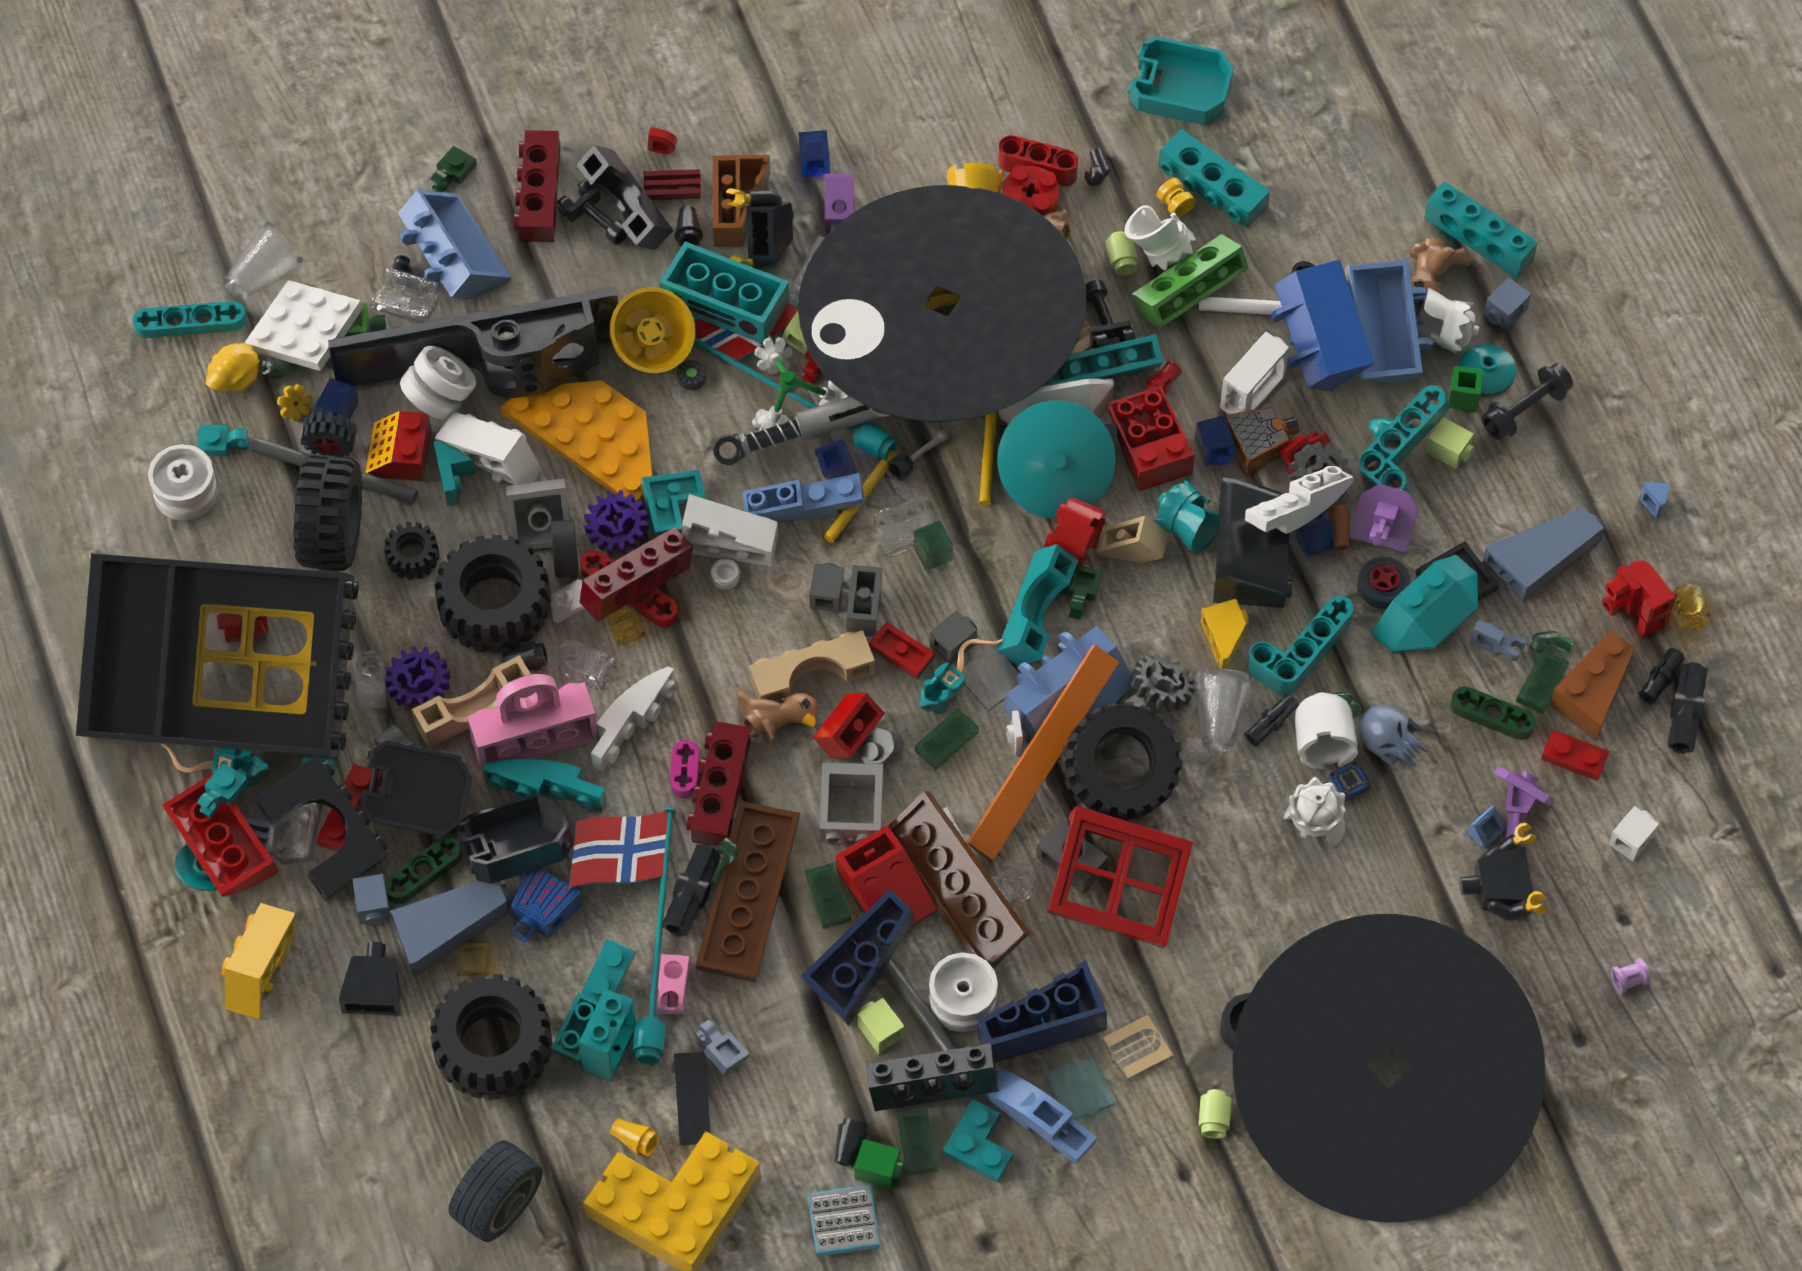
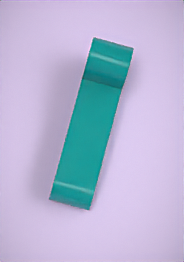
[1359,385,1449,492]
[1247,595,1353,695]

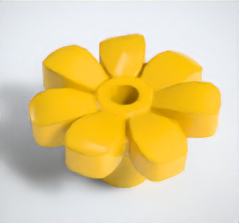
[277,384,313,422]

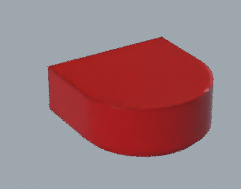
[647,127,678,154]

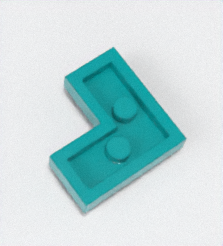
[641,470,706,536]
[942,1099,1013,1183]

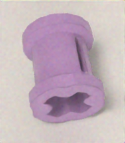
[1610,958,1651,994]

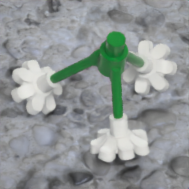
[752,337,849,431]

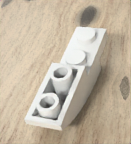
[1245,466,1353,534]
[591,666,677,771]

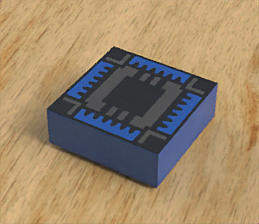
[1328,761,1371,802]

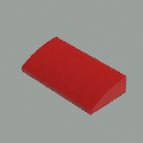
[162,772,279,897]

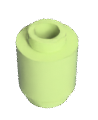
[1105,231,1139,276]
[1198,1089,1232,1138]

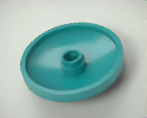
[997,400,1116,519]

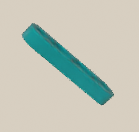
[132,301,247,338]

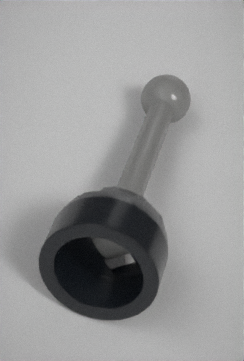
[888,430,948,481]

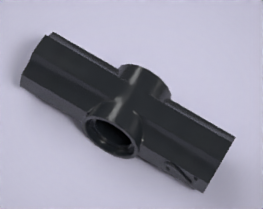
[1668,662,1708,754]
[662,844,721,936]

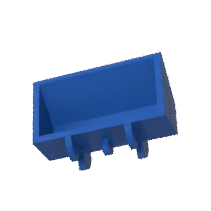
[1271,259,1374,391]

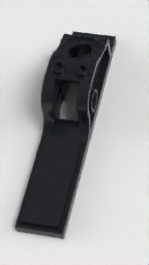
[328,287,619,398]

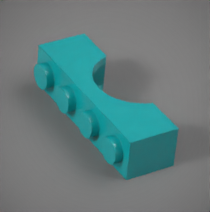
[997,544,1078,666]

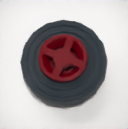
[1357,556,1411,609]

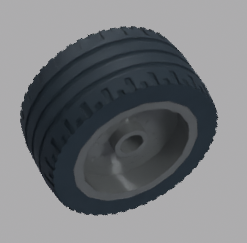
[448,1140,543,1242]

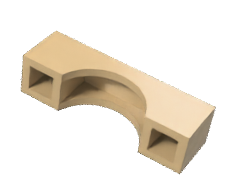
[749,630,875,703]
[412,655,534,749]

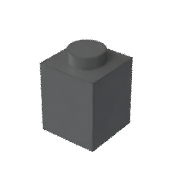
[809,563,845,613]
[930,610,977,665]

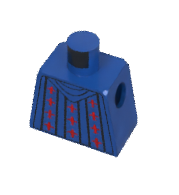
[511,868,582,942]

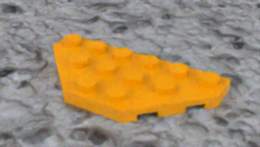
[500,380,652,502]

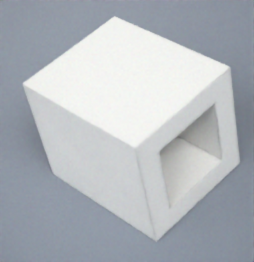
[1609,806,1659,862]

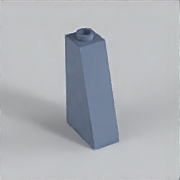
[1482,508,1604,602]
[391,881,512,976]

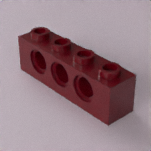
[514,130,561,242]
[579,527,693,621]
[686,721,751,848]

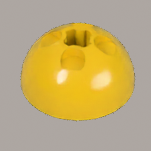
[609,287,695,373]

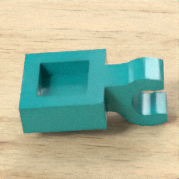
[197,425,250,456]
[197,763,249,817]

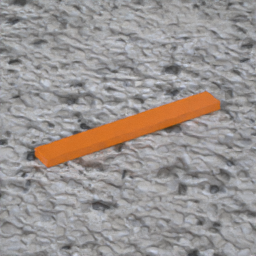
[966,645,1119,861]

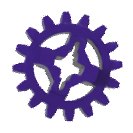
[584,490,649,555]
[385,646,451,710]

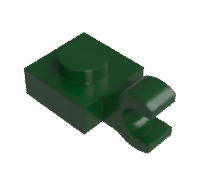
[431,145,477,192]
[1066,564,1103,620]

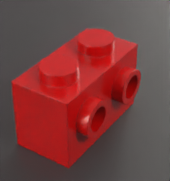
[813,693,885,758]

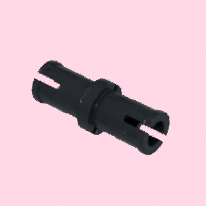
[1638,648,1685,704]
[1244,693,1299,747]

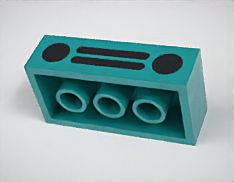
[659,242,789,344]

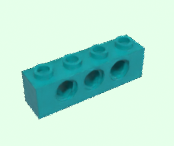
[1158,129,1270,228]
[1424,181,1538,279]
[1045,334,1163,386]

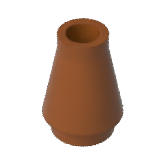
[1322,505,1351,551]

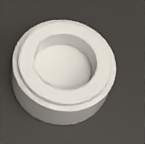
[710,559,740,590]

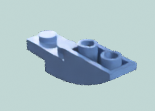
[742,473,865,522]
[982,1068,1097,1164]

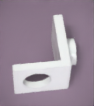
[550,579,585,623]
[1006,711,1029,756]

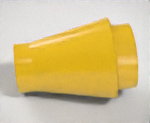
[610,1118,659,1156]

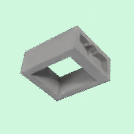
[819,763,883,845]

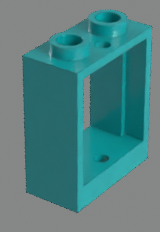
[579,989,636,1082]

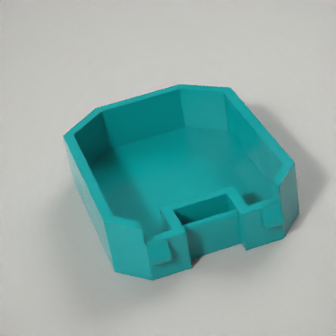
[1127,36,1233,125]

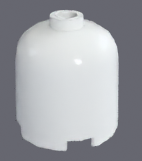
[1295,692,1358,770]

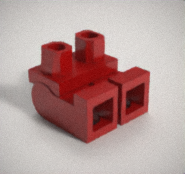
[1602,560,1675,638]

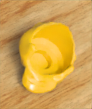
[205,342,261,393]

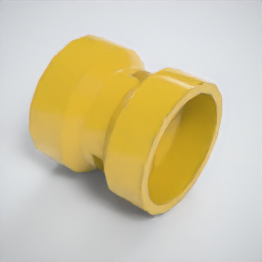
[1156,178,1196,218]

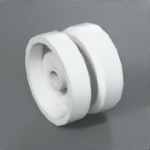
[400,346,476,420]
[148,444,218,521]
[929,952,998,1033]

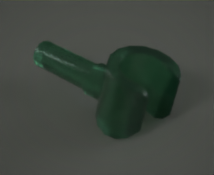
[369,315,387,332]
[711,838,739,883]

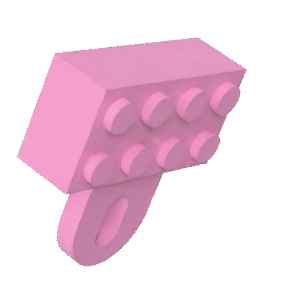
[467,674,599,774]

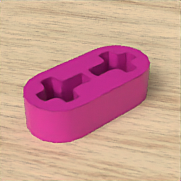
[670,740,700,798]

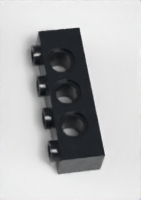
[866,1043,999,1112]

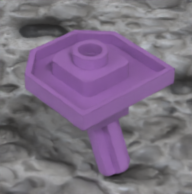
[1350,484,1419,553]
[1494,766,1555,843]

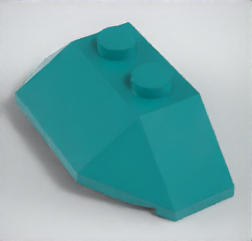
[1372,555,1478,654]

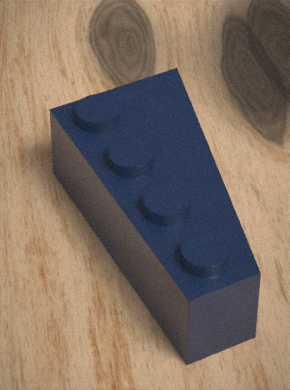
[801,889,915,1027]
[978,960,1107,1063]

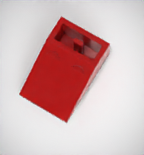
[1107,386,1194,491]
[835,825,937,927]

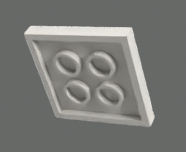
[245,280,363,371]

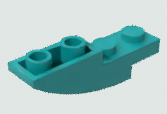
[483,759,607,811]
[551,939,636,1062]

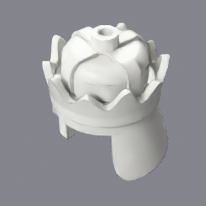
[1125,205,1196,270]
[1417,287,1479,354]
[1283,777,1346,847]

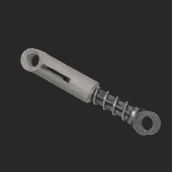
[712,396,889,465]

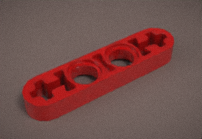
[580,550,678,627]

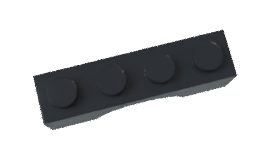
[576,145,674,250]

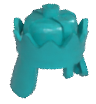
[1154,479,1219,554]

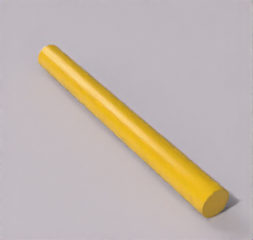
[979,411,998,506]
[824,449,898,543]

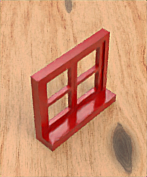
[1047,806,1193,948]

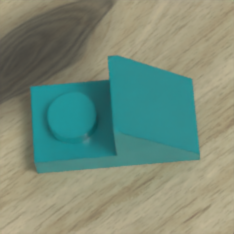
[433,441,476,506]

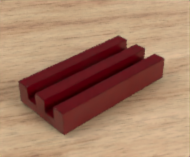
[643,169,701,200]

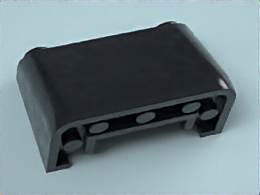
[1213,476,1293,608]

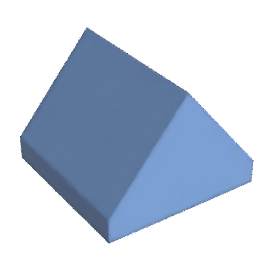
[1639,482,1670,519]
[1465,806,1506,848]

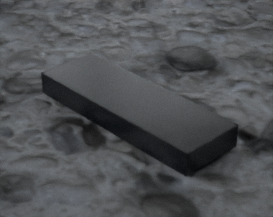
[674,1051,711,1145]

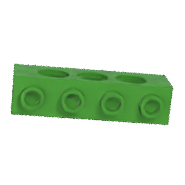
[1132,234,1249,329]

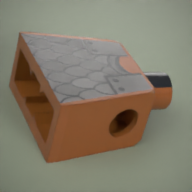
[1225,407,1299,475]

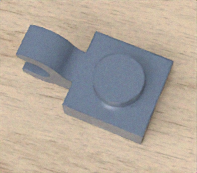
[1470,620,1526,661]
[695,1020,749,1075]

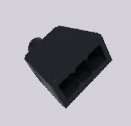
[339,942,401,1016]

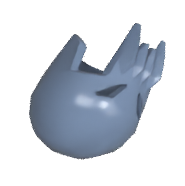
[1359,704,1428,767]

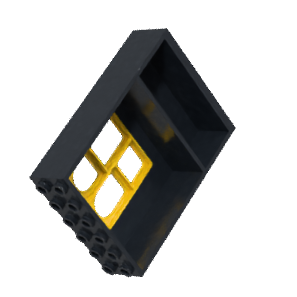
[76,553,359,757]

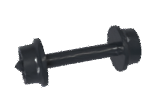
[1481,363,1573,440]

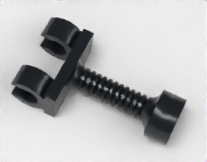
[556,179,628,245]
[1085,280,1136,349]

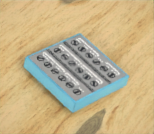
[807,1185,880,1257]

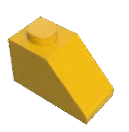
[1200,599,1249,673]

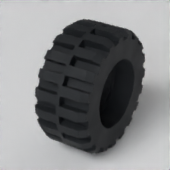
[293,455,363,571]
[434,535,551,653]
[1062,701,1183,821]
[430,974,552,1100]

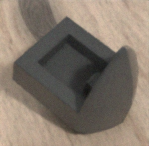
[856,728,904,768]

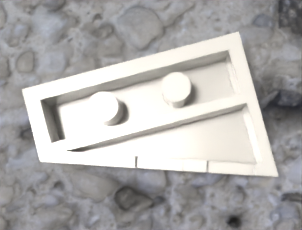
[435,412,542,485]
[682,494,778,567]

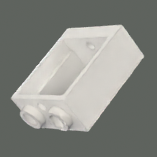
[1220,332,1289,414]

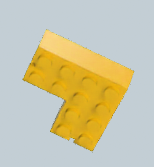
[583,1132,761,1271]

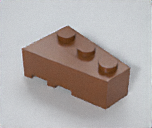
[713,155,771,247]
[1550,630,1635,742]

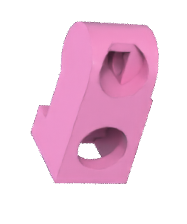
[657,954,691,1015]

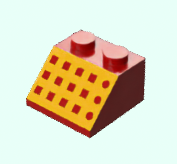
[365,411,432,482]

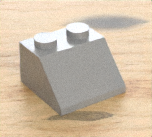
[505,478,570,550]

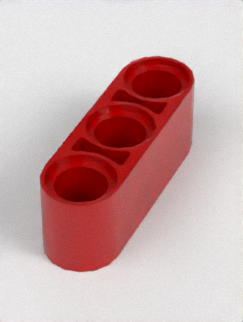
[998,135,1079,186]

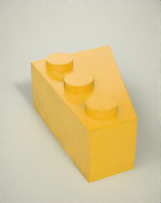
[221,903,295,1020]

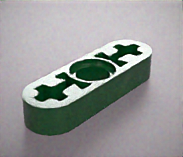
[1450,686,1536,740]
[385,836,462,904]

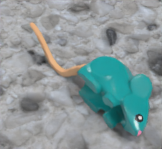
[919,639,1003,714]
[161,743,269,787]

